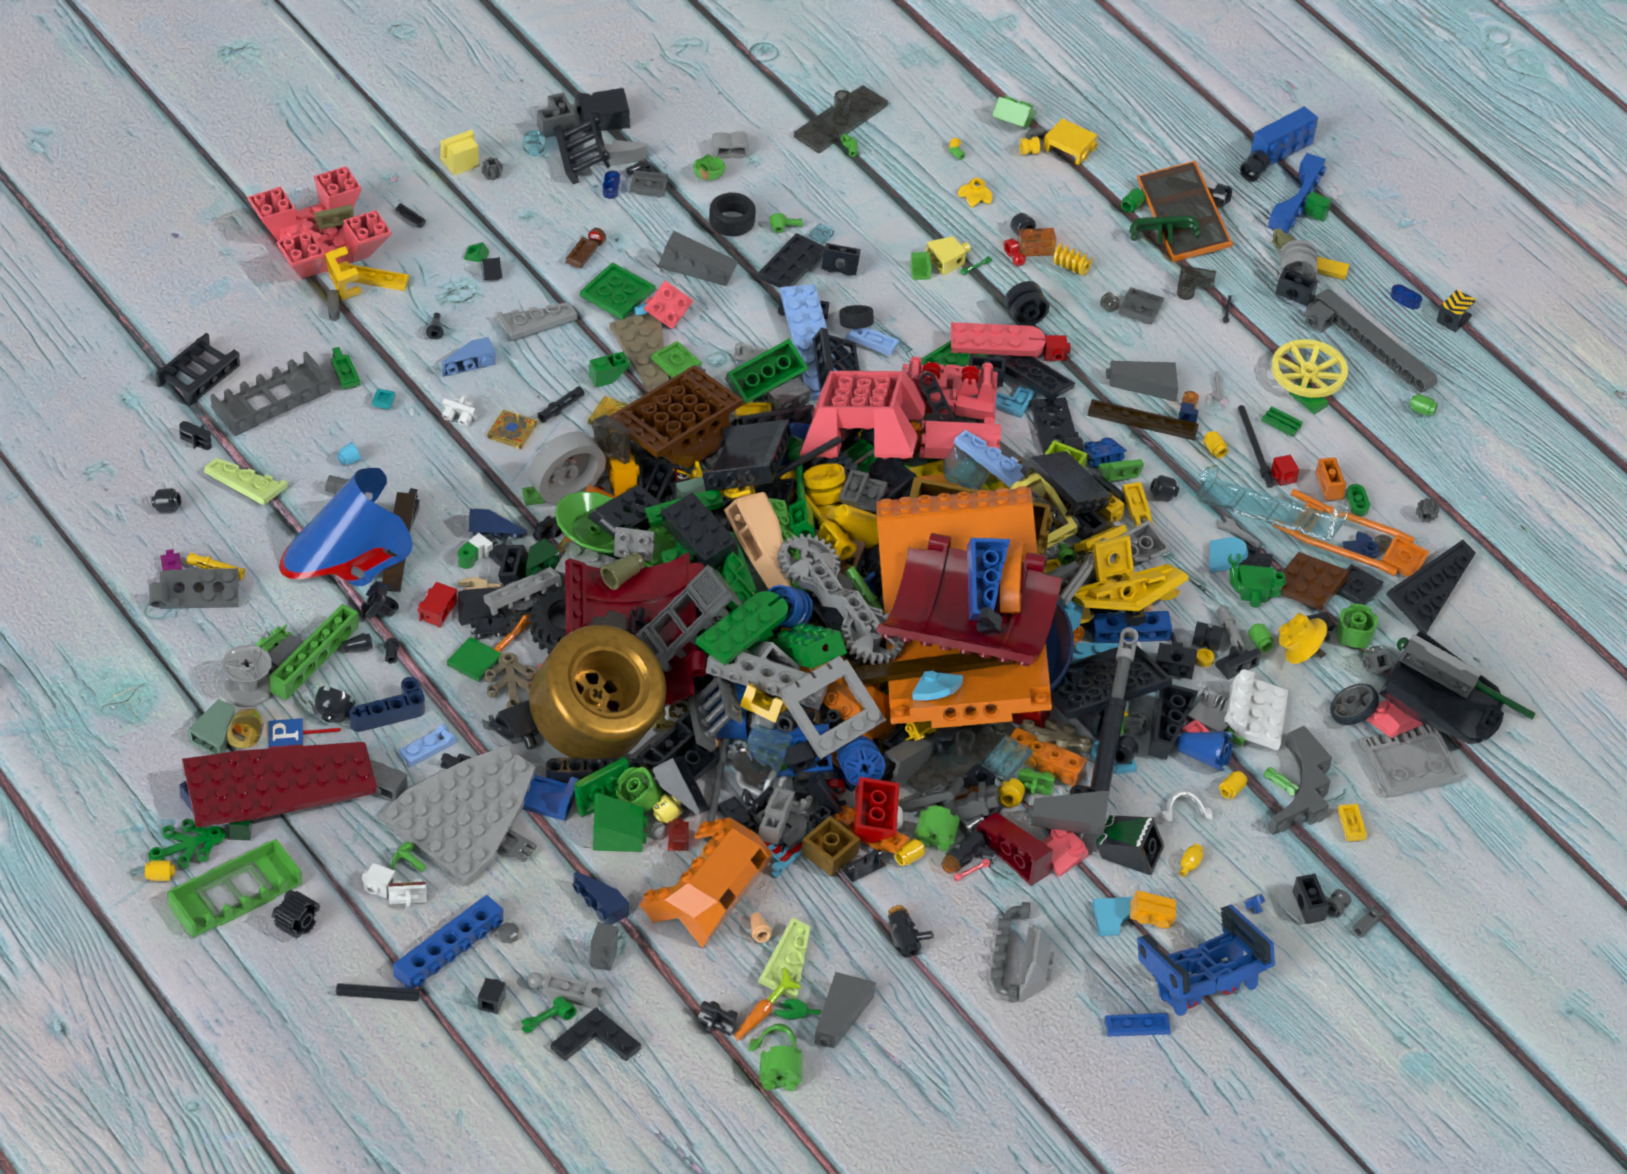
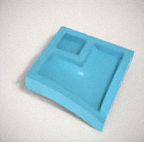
[912,671,963,700]

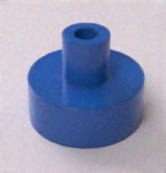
[1243,893,1265,914]

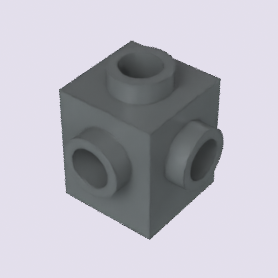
[1362,646,1393,675]

